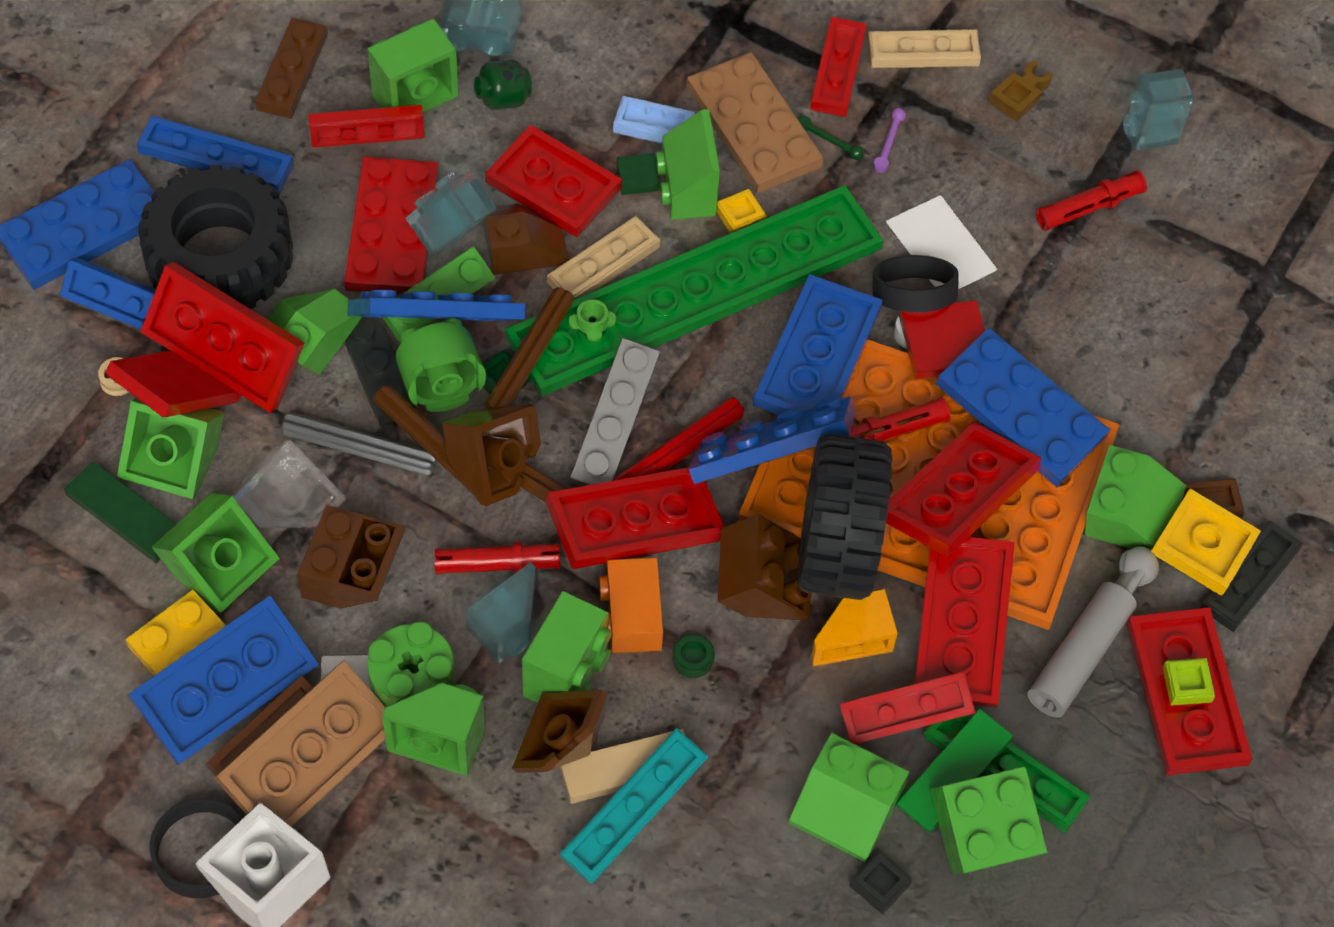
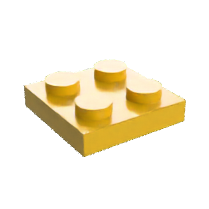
[1151,488,1261,596]
[125,590,226,676]

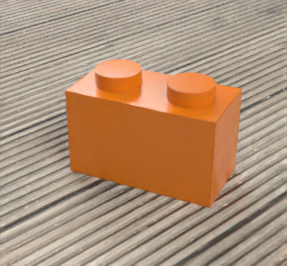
[599,558,663,653]

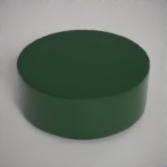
[672,634,715,678]

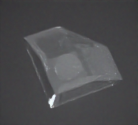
[232,440,347,528]

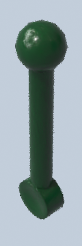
[797,116,864,160]

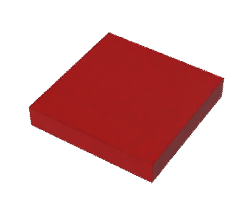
[899,301,985,380]

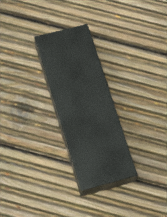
[1200,520,1303,633]

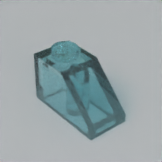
[465,562,536,663]

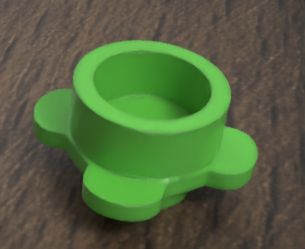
[569,299,616,341]

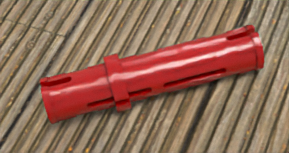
[1035,170,1147,231]
[849,397,951,441]
[434,541,560,575]

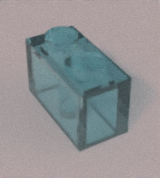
[1123,69,1194,151]
[406,170,497,257]

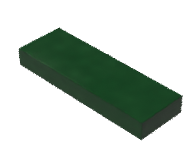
[64,462,176,563]

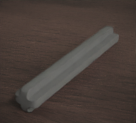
[282,412,437,475]

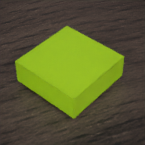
[1162,658,1215,706]

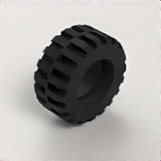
[138,165,293,309]
[797,433,892,600]

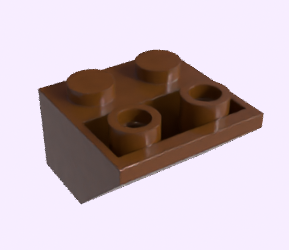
[297,504,405,609]
[718,514,811,621]

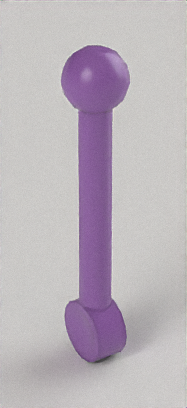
[873,108,906,173]

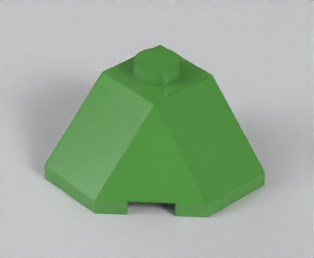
[267,288,362,375]

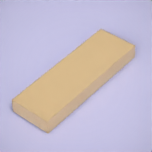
[868,29,981,68]
[547,216,660,300]
[560,729,685,804]

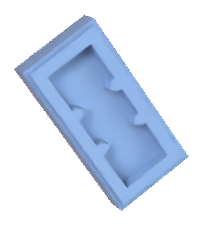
[613,96,695,143]

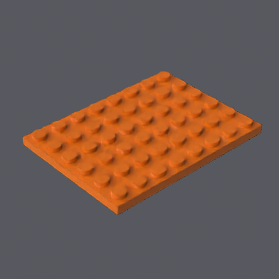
[738,340,1120,630]

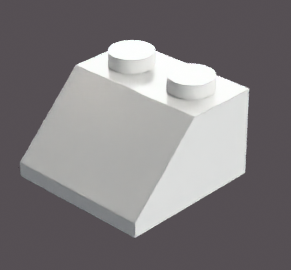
[196,803,330,927]

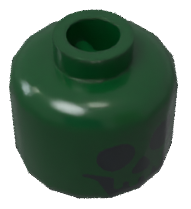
[474,59,532,110]

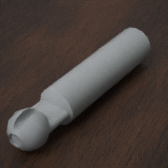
[1027,546,1159,718]

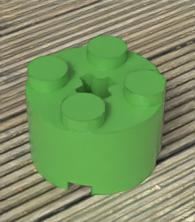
[396,318,486,412]
[367,622,455,707]

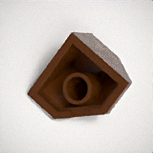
[480,203,569,275]
[442,404,541,506]
[512,690,607,773]

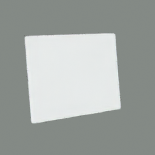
[886,196,997,289]

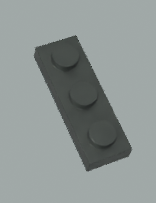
[344,317,417,426]

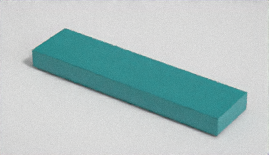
[559,728,709,885]

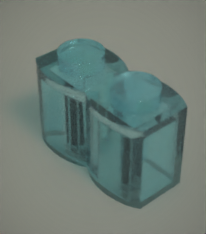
[440,0,522,56]

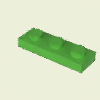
[382,246,495,344]

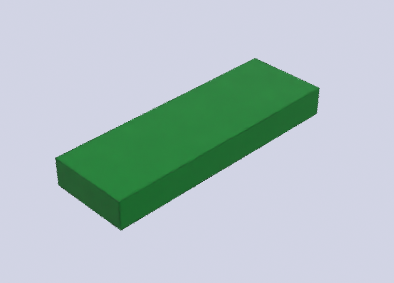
[896,709,1013,835]

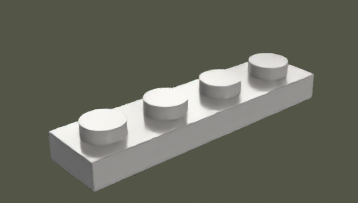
[569,338,660,487]

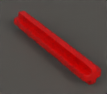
[613,397,744,481]

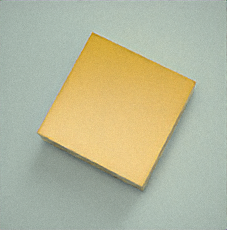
[716,189,767,234]

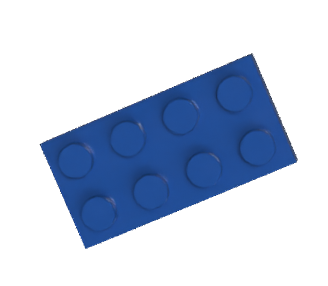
[0,159,154,290]
[753,274,883,415]
[348,290,525,321]
[935,328,1110,487]
[689,396,856,484]
[127,595,319,765]

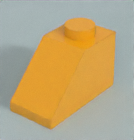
[811,589,898,667]

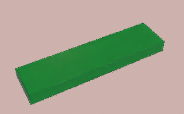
[923,715,1091,834]

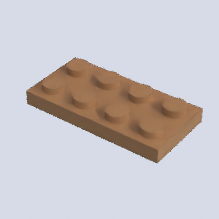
[686,52,823,194]
[214,661,385,827]

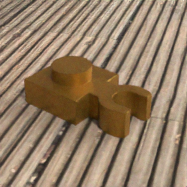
[989,60,1053,122]

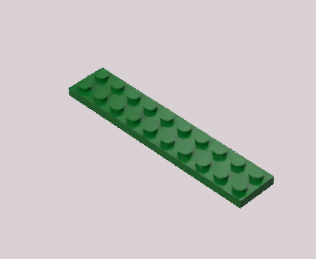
[505,185,884,397]

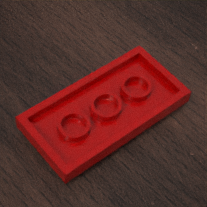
[344,157,439,295]
[140,262,305,413]
[886,422,1041,558]
[545,467,725,570]
[915,537,1015,708]
[1127,607,1252,776]

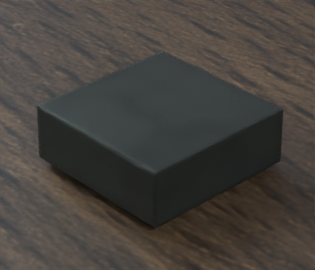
[850,851,913,915]

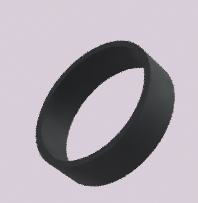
[872,255,959,312]
[150,798,242,899]

